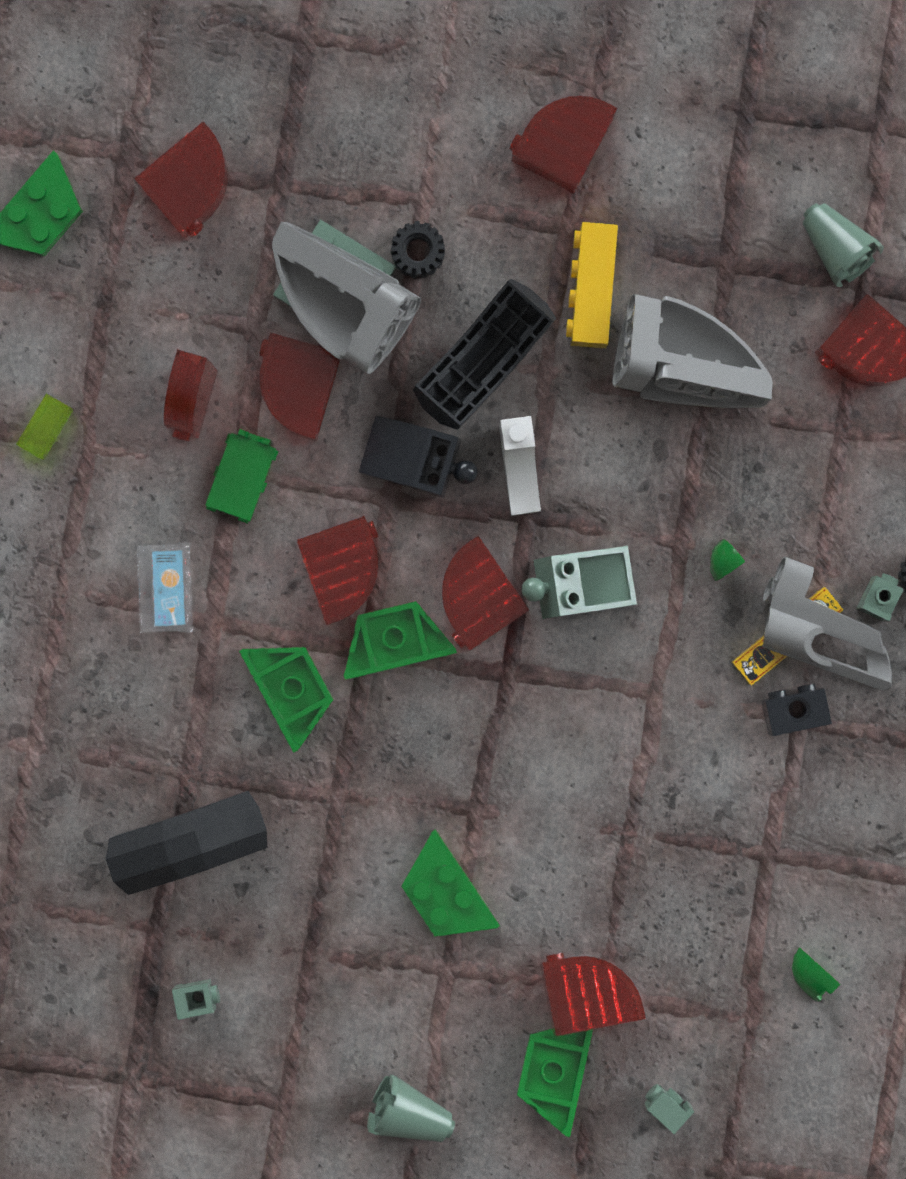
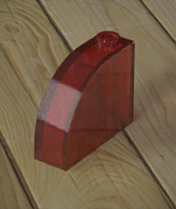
[509,96,618,194]
[134,121,228,239]
[815,294,906,386]
[259,332,341,442]
[163,349,218,441]
[297,516,379,625]
[442,536,529,651]
[540,953,646,1036]

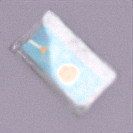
[137,541,194,634]

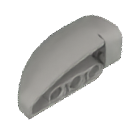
[272,221,421,374]
[612,294,773,408]

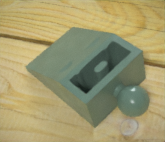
[521,546,637,619]

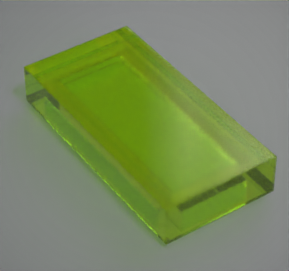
[16,393,74,460]

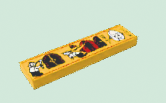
[731,587,844,686]

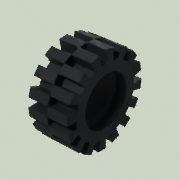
[391,221,445,279]

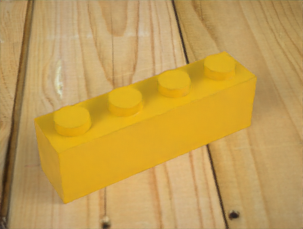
[566,222,618,349]

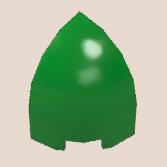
[710,539,746,581]
[792,947,841,1002]

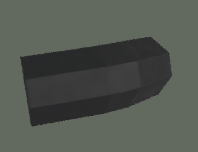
[413,279,556,430]
[106,791,268,895]

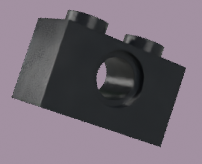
[761,683,832,736]

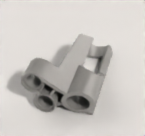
[762,557,892,691]

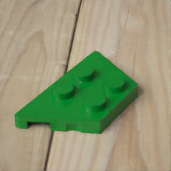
[0,150,83,257]
[344,601,457,680]
[239,647,334,753]
[401,829,500,936]
[516,1019,595,1137]

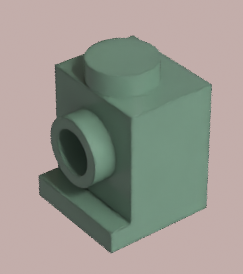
[856,573,904,622]
[172,979,220,1020]
[645,1084,694,1134]

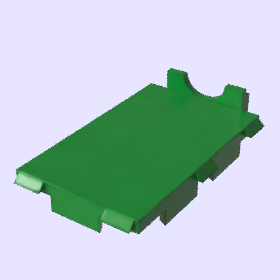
[205,429,279,524]

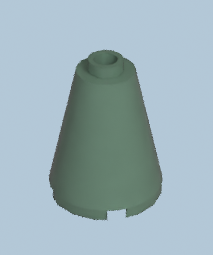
[803,203,884,287]
[367,1074,455,1142]

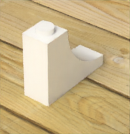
[499,416,541,516]

